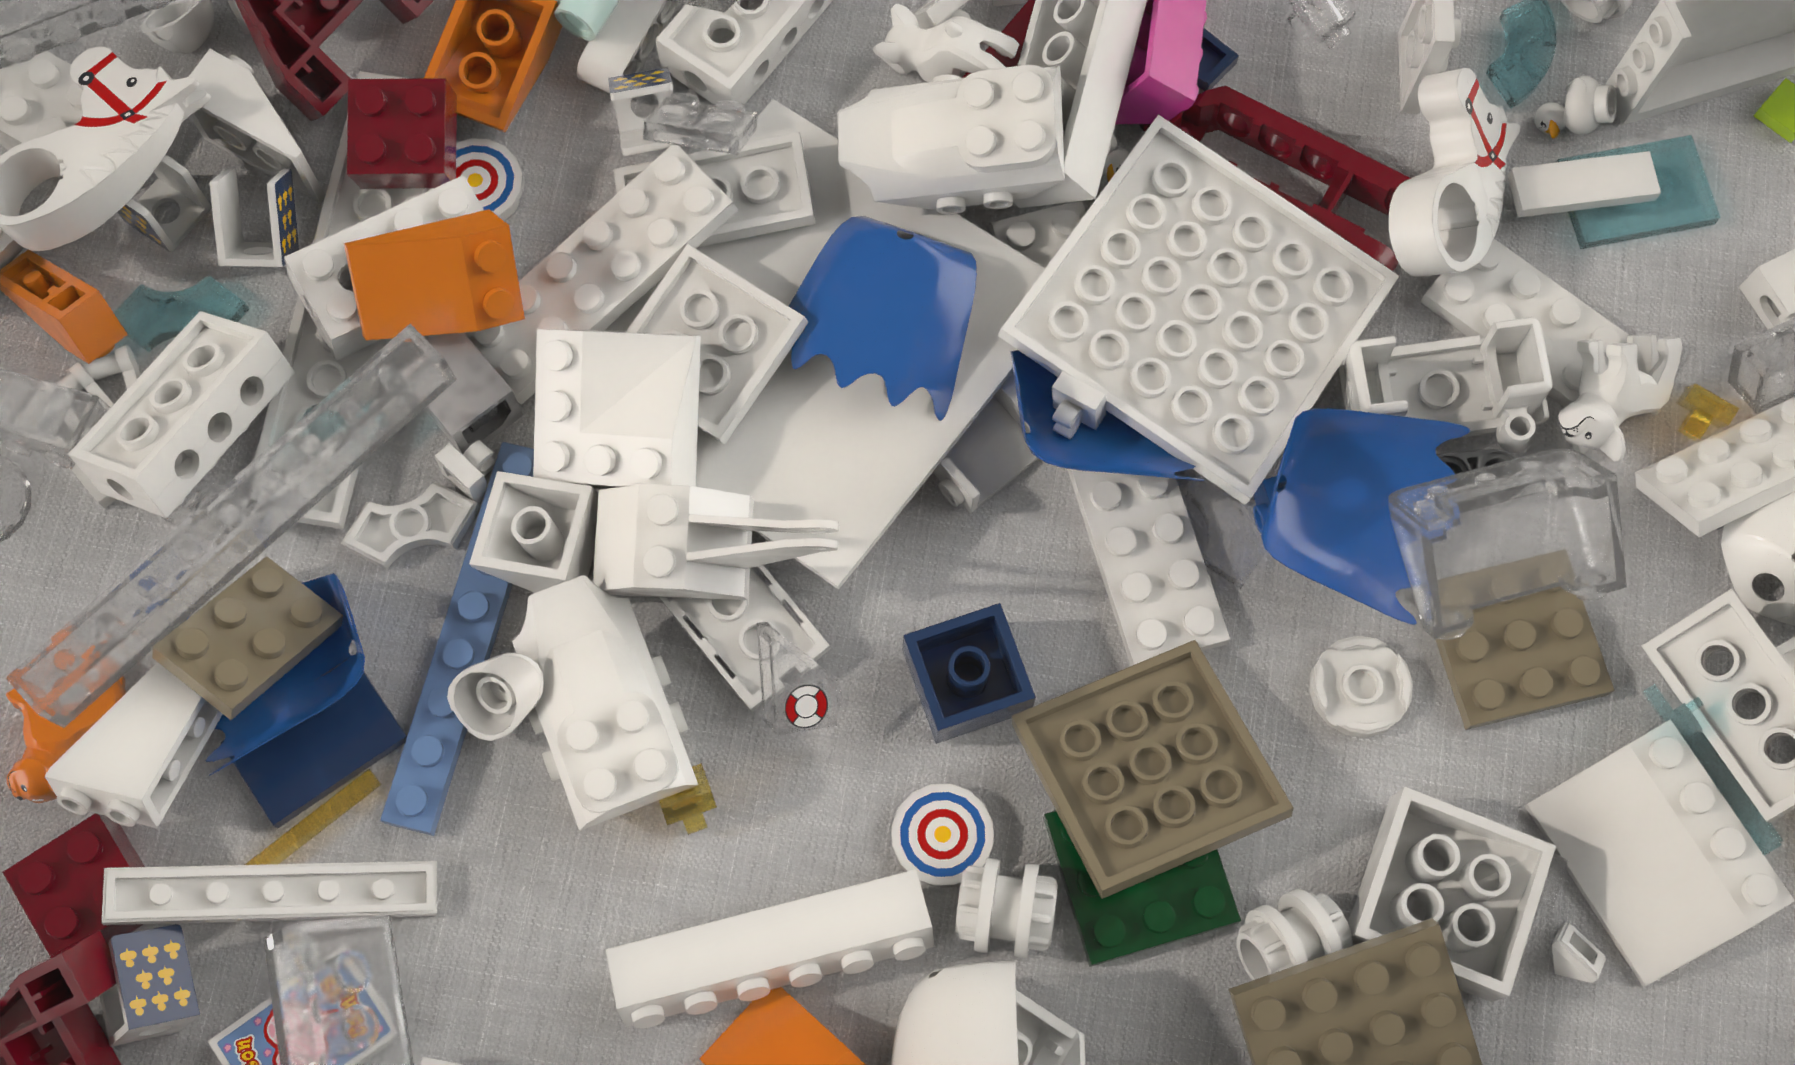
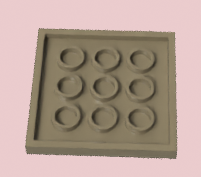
[1012,640,1294,899]
[1228,918,1482,1065]

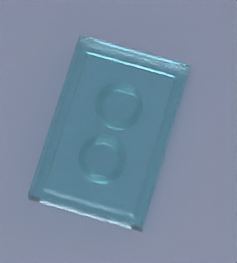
[1557,135,1721,250]

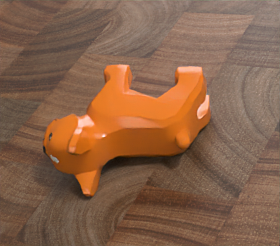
[6,645,127,804]

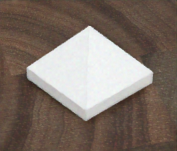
[1552,922,1606,984]

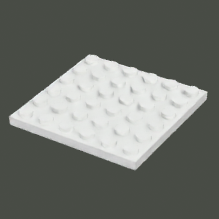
[998,115,1399,505]

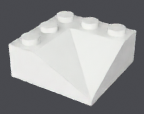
[533,329,701,487]
[1348,786,1556,1002]

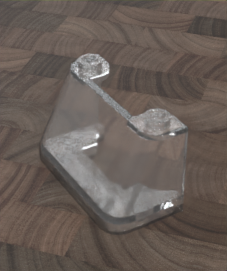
[1388,449,1627,640]

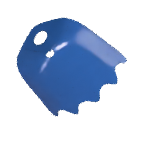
[789,216,977,421]
[1010,350,1205,481]
[1261,409,1470,625]
[167,573,365,776]

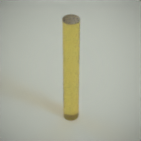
[244,769,382,865]

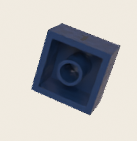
[902,603,1036,744]

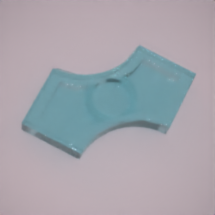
[114,276,249,352]

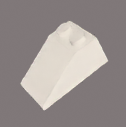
[188,49,326,203]

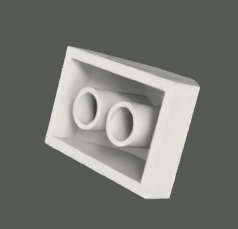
[593,484,839,600]

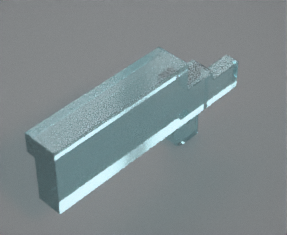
[1642,684,1783,856]

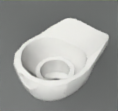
[141,0,215,54]
[447,653,544,741]

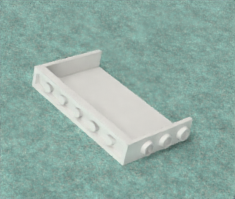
[1605,0,1795,125]

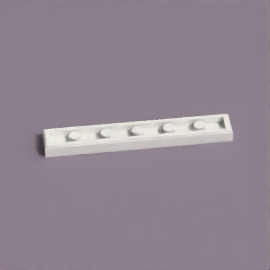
[102,861,437,925]

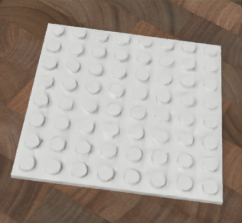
[604,99,1045,589]

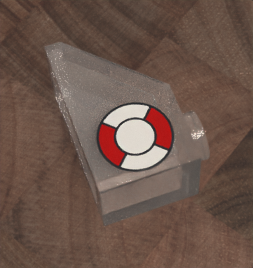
[757,621,842,736]

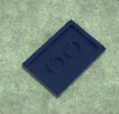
[220,658,407,828]

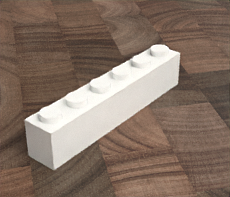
[605,869,934,1028]

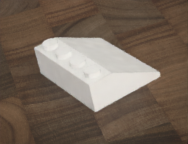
[1524,719,1795,987]

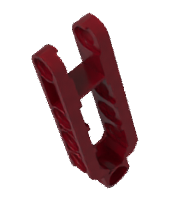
[1139,85,1411,271]

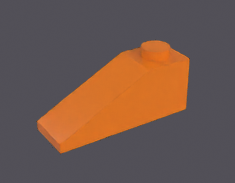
[0,249,128,364]

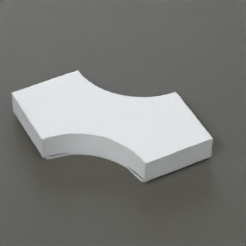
[341,482,481,570]

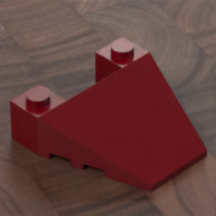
[235,0,434,121]
[0,930,122,1065]

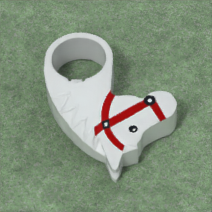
[0,46,211,251]
[1389,68,1520,277]

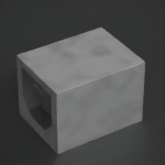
[394,333,523,455]

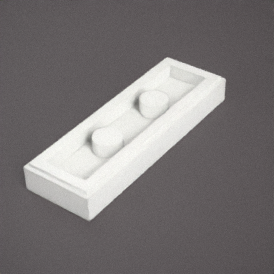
[1507,151,1661,218]

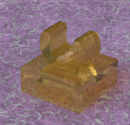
[1676,383,1740,441]
[659,763,717,835]

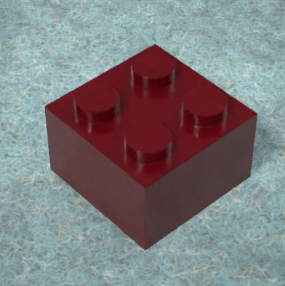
[347,78,457,189]
[2,813,145,956]

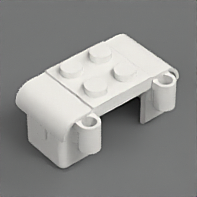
[1338,317,1553,452]

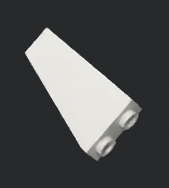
[45,662,222,828]

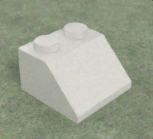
[469,471,598,593]

